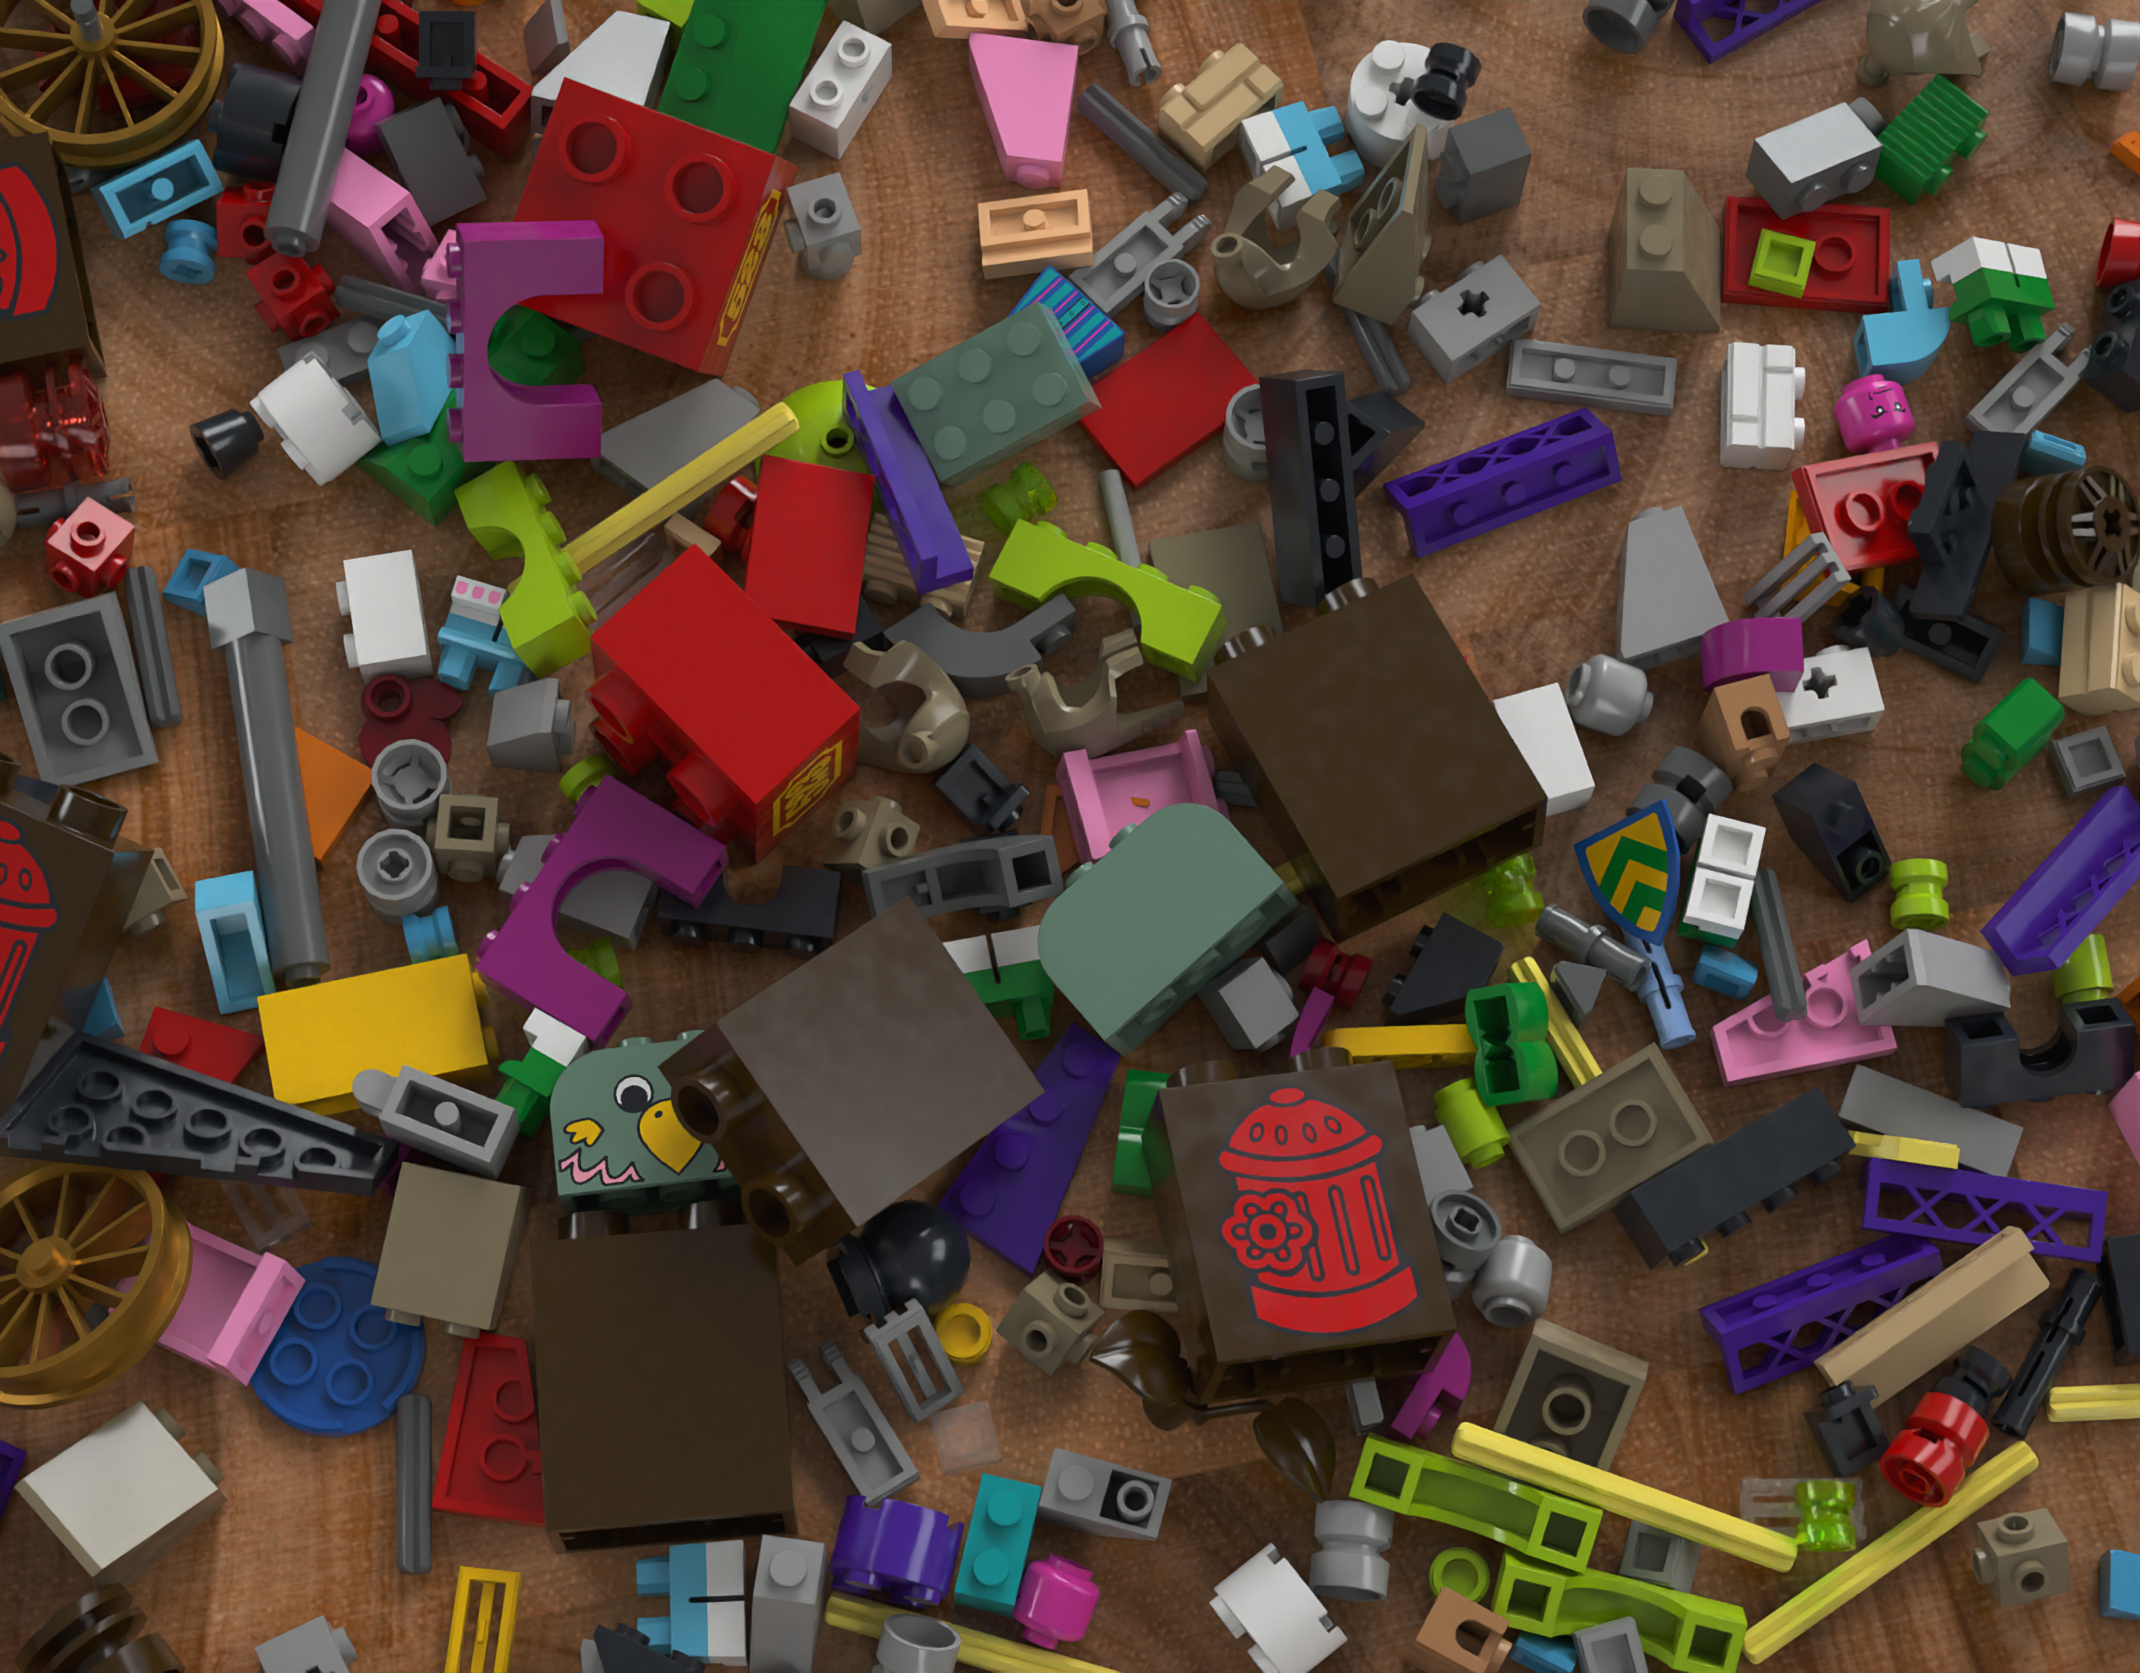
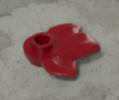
[358,674,464,769]

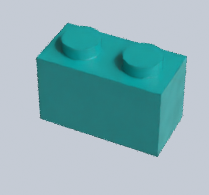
[954,1473,1042,1618]

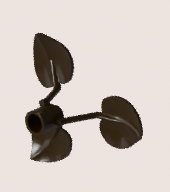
[1089,1310,1336,1504]

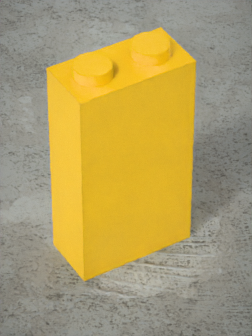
[257,953,501,1116]

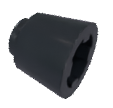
[189,409,264,480]
[1831,585,1906,658]

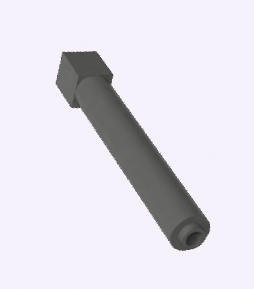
[263,0,382,257]
[203,567,331,988]

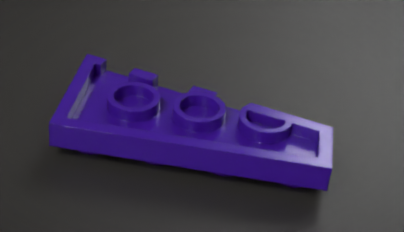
[938,1022,1121,1280]

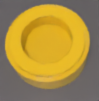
[933,1303,992,1366]

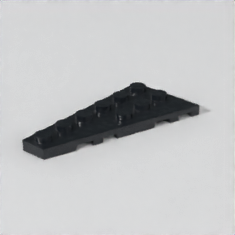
[0,1030,399,1196]

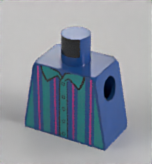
[1008,265,1125,381]

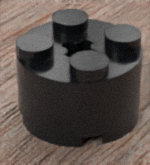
[208,62,303,184]

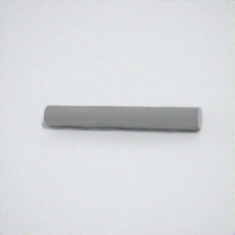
[1098,469,1142,632]

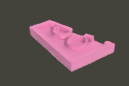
[212,0,316,78]
[1710,939,1897,1088]

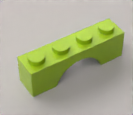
[454,460,598,680]
[988,518,1227,683]
[1349,1432,1603,1573]
[1490,1547,1748,1673]

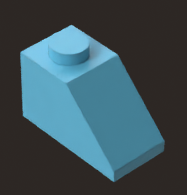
[367,309,456,446]
[195,870,278,1015]

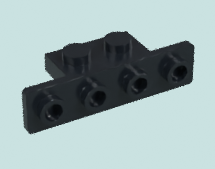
[1908,431,2029,622]

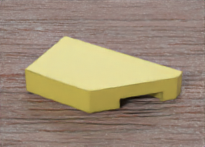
[1848,1130,1960,1169]

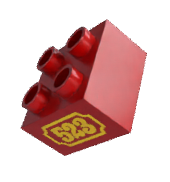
[513,77,799,377]
[584,543,861,865]

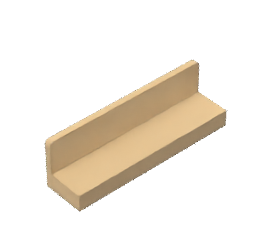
[1813,1226,2049,1409]

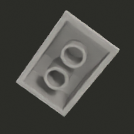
[0,591,159,786]

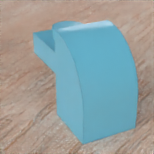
[1853,259,1951,385]

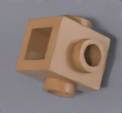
[1025,0,1108,56]

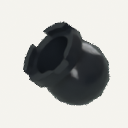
[826,1199,972,1345]

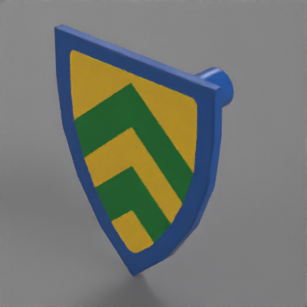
[1573,799,1680,946]

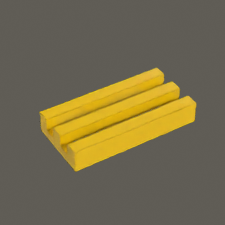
[444,1566,522,1673]

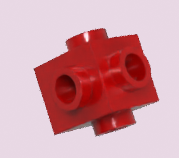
[216,181,277,265]
[245,252,341,343]
[43,497,135,599]

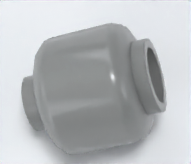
[1564,654,1653,737]
[1471,1235,1552,1328]

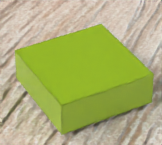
[1747,228,1816,298]

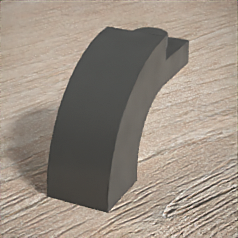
[883,593,1076,698]
[861,835,1065,919]

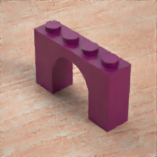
[446,220,604,462]
[475,774,729,1051]

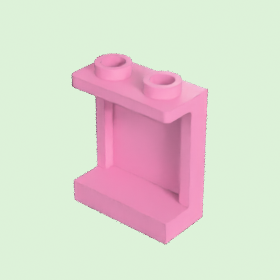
[1055,729,1230,866]
[108,1222,306,1386]

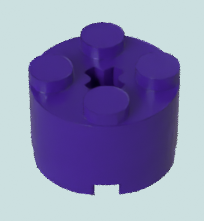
[828,1495,964,1611]

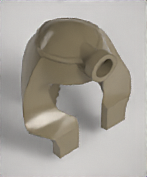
[1857,0,1991,87]
[1210,165,1342,311]
[1005,627,1185,759]
[842,640,970,774]

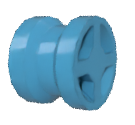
[159,219,218,284]
[401,905,460,965]

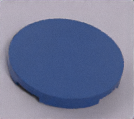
[250,1256,427,1438]

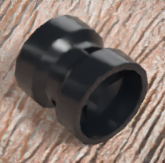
[1410,42,1482,121]
[1929,1345,2014,1420]

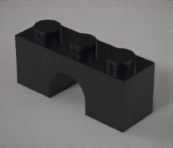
[657,865,843,960]
[1945,997,2135,1109]

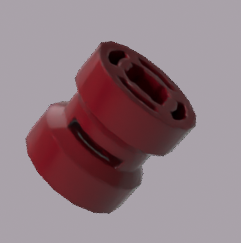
[1297,936,1374,1013]
[1044,1215,1103,1287]

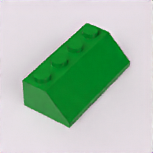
[657,0,828,155]
[355,305,585,528]

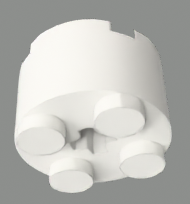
[1345,40,1455,168]
[250,351,383,486]
[1209,1543,1348,1673]

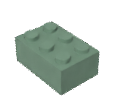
[890,301,1102,487]

